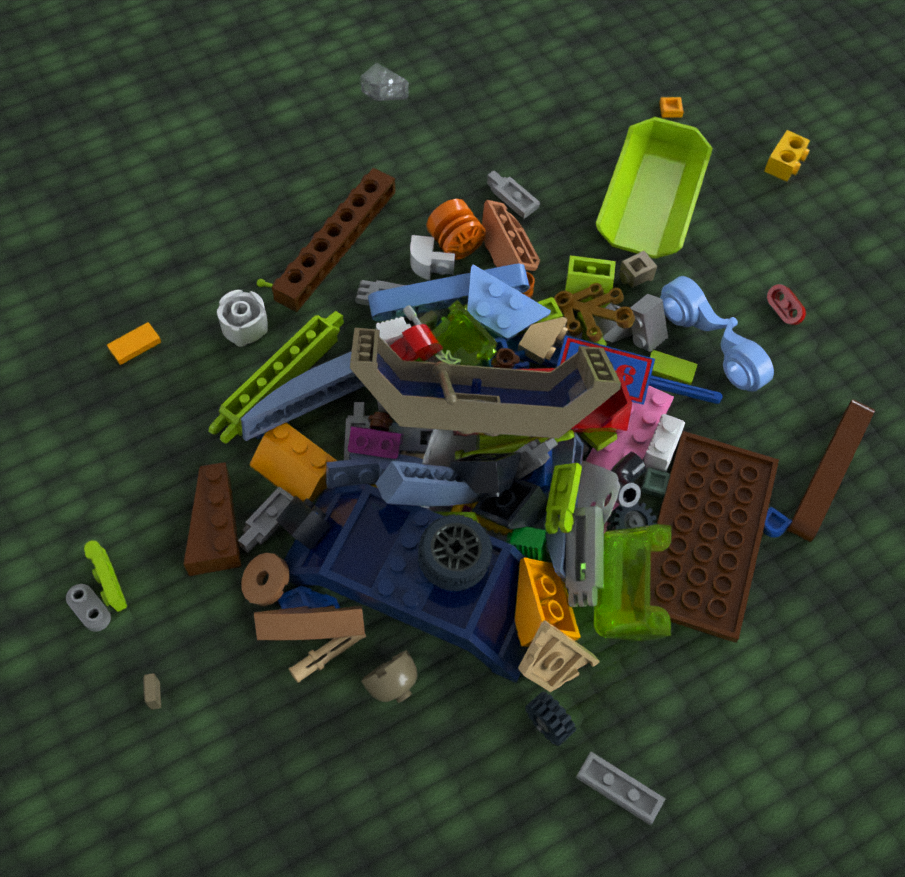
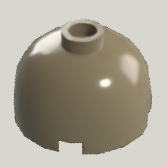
[361,650,417,703]

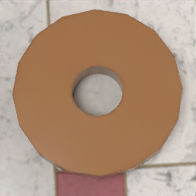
[242,553,289,606]

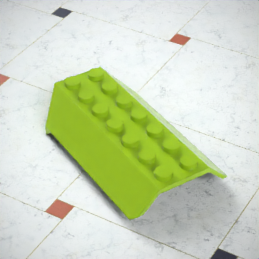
[596,117,713,259]

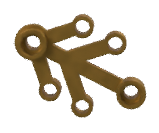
[554,283,635,342]

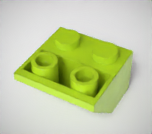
[565,255,616,308]

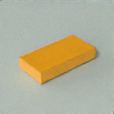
[107,322,161,365]

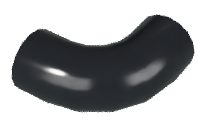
[609,451,647,507]

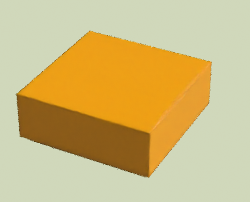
[659,97,684,118]

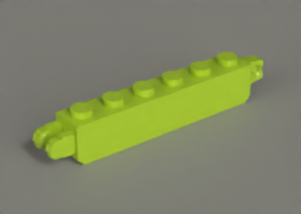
[209,311,344,443]

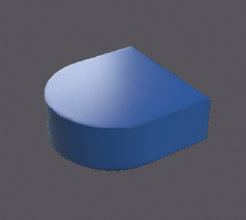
[763,507,792,538]

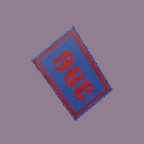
[557,335,655,405]

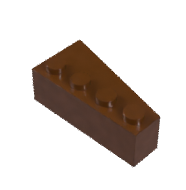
[184,462,242,576]

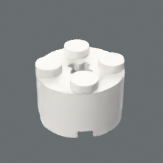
[217,290,268,346]

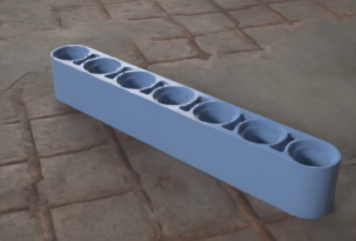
[368,264,530,321]

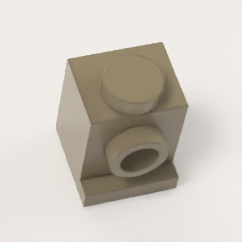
[619,251,657,288]

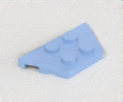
[467,265,551,341]

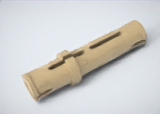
[288,635,366,683]

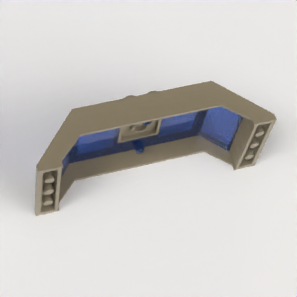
[350,328,621,438]

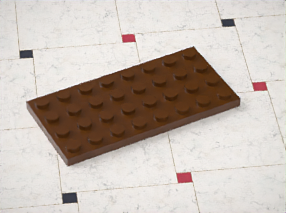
[633,431,779,643]

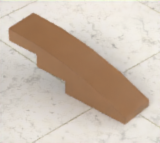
[254,605,365,640]

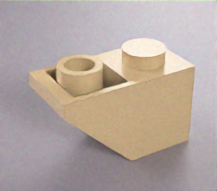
[518,317,568,365]

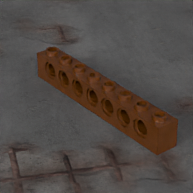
[272,168,396,312]

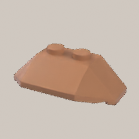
[482,200,540,271]

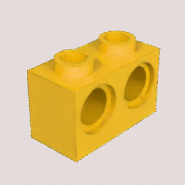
[764,130,810,182]

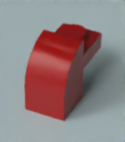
[390,324,443,362]

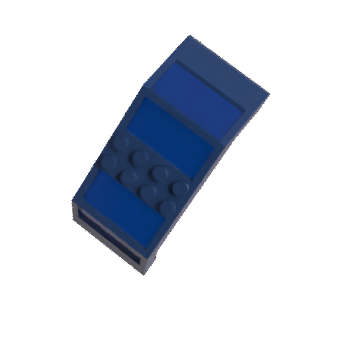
[284,484,529,683]

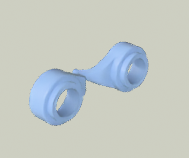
[660,276,774,392]

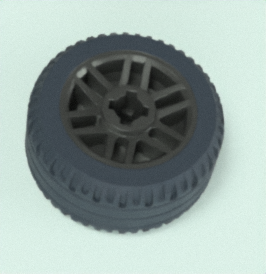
[418,514,492,591]

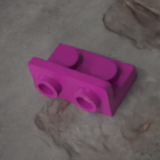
[348,426,404,459]

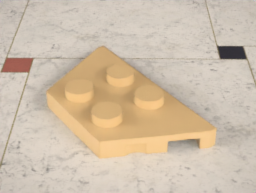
[518,620,600,692]

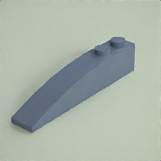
[241,352,365,441]
[543,432,584,583]
[375,461,485,506]

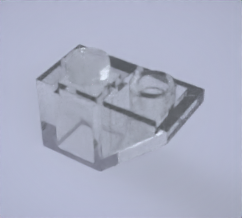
[361,63,408,101]

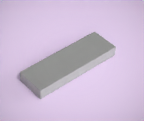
[576,752,665,825]

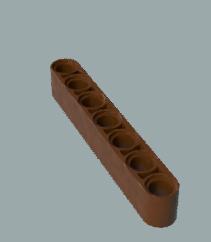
[787,399,875,543]

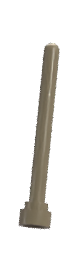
[431,361,457,405]

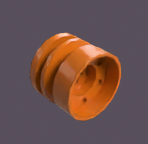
[426,199,486,260]

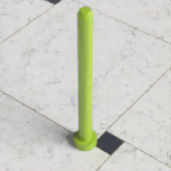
[455,430,574,460]

